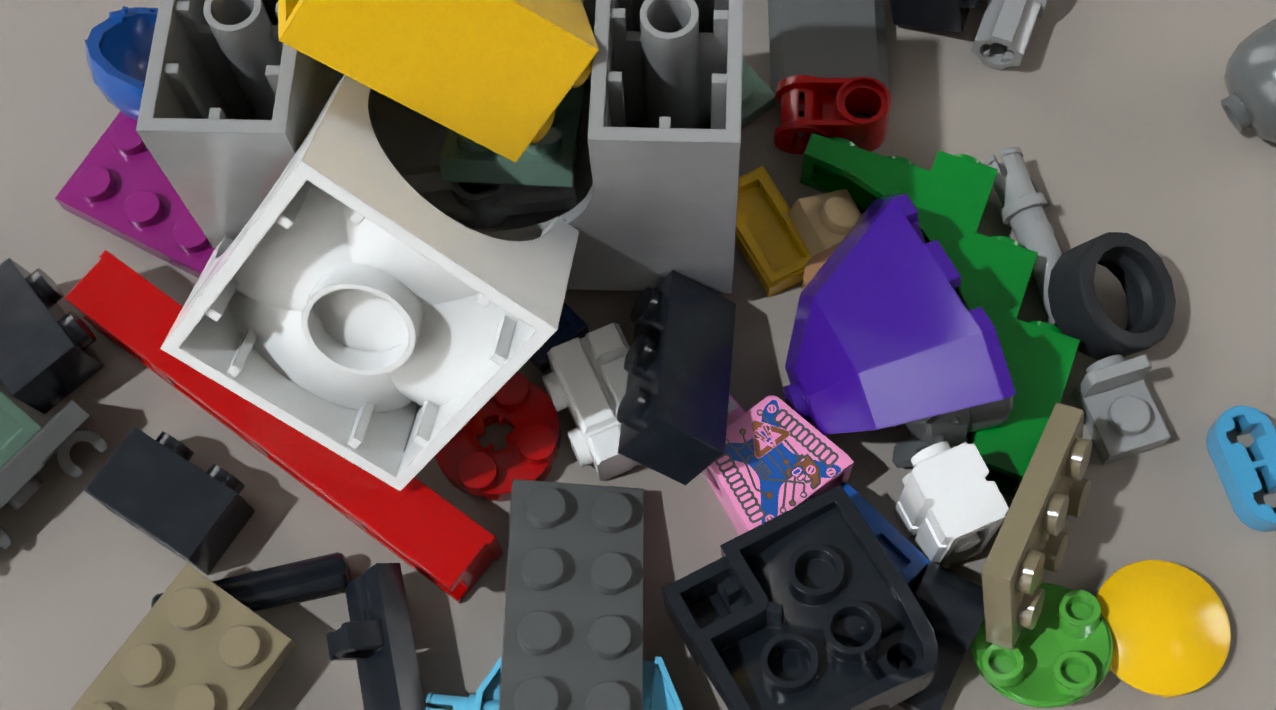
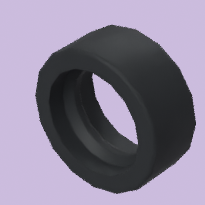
[1048,232,1176,360]

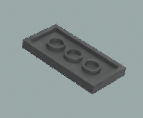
[498,479,644,710]

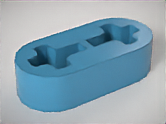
[1206,406,1276,532]

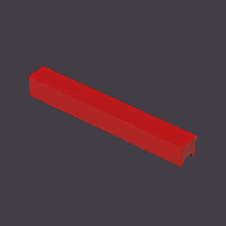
[64,250,503,604]

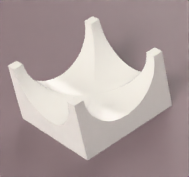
[160,75,579,491]

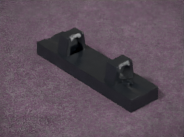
[326,563,426,710]

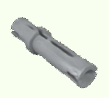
[983,147,1063,327]

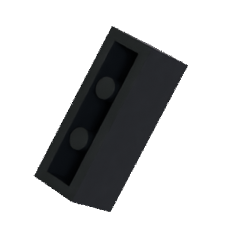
[617,270,736,486]

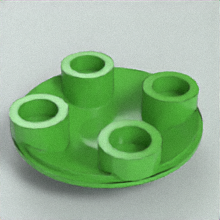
[971,582,1113,708]

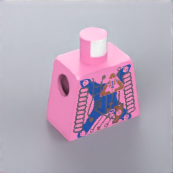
[702,393,854,536]

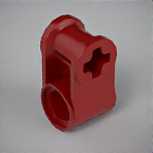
[774,75,891,155]

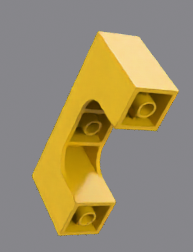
[278,0,599,163]

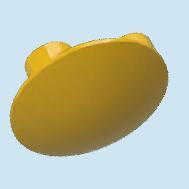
[1096,560,1231,698]

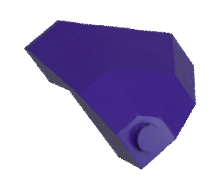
[783,194,1016,435]

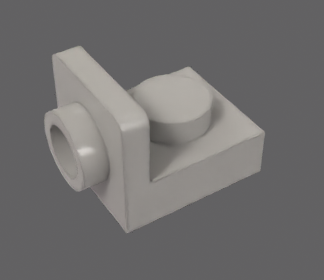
[1072,354,1171,465]

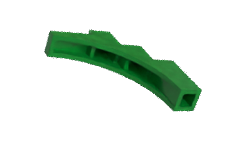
[800,133,1080,497]

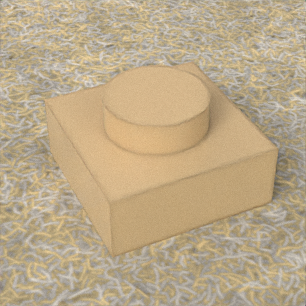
[788,189,862,257]

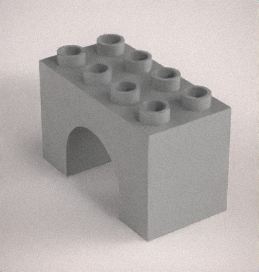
[136,0,744,294]

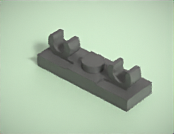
[0,399,108,549]

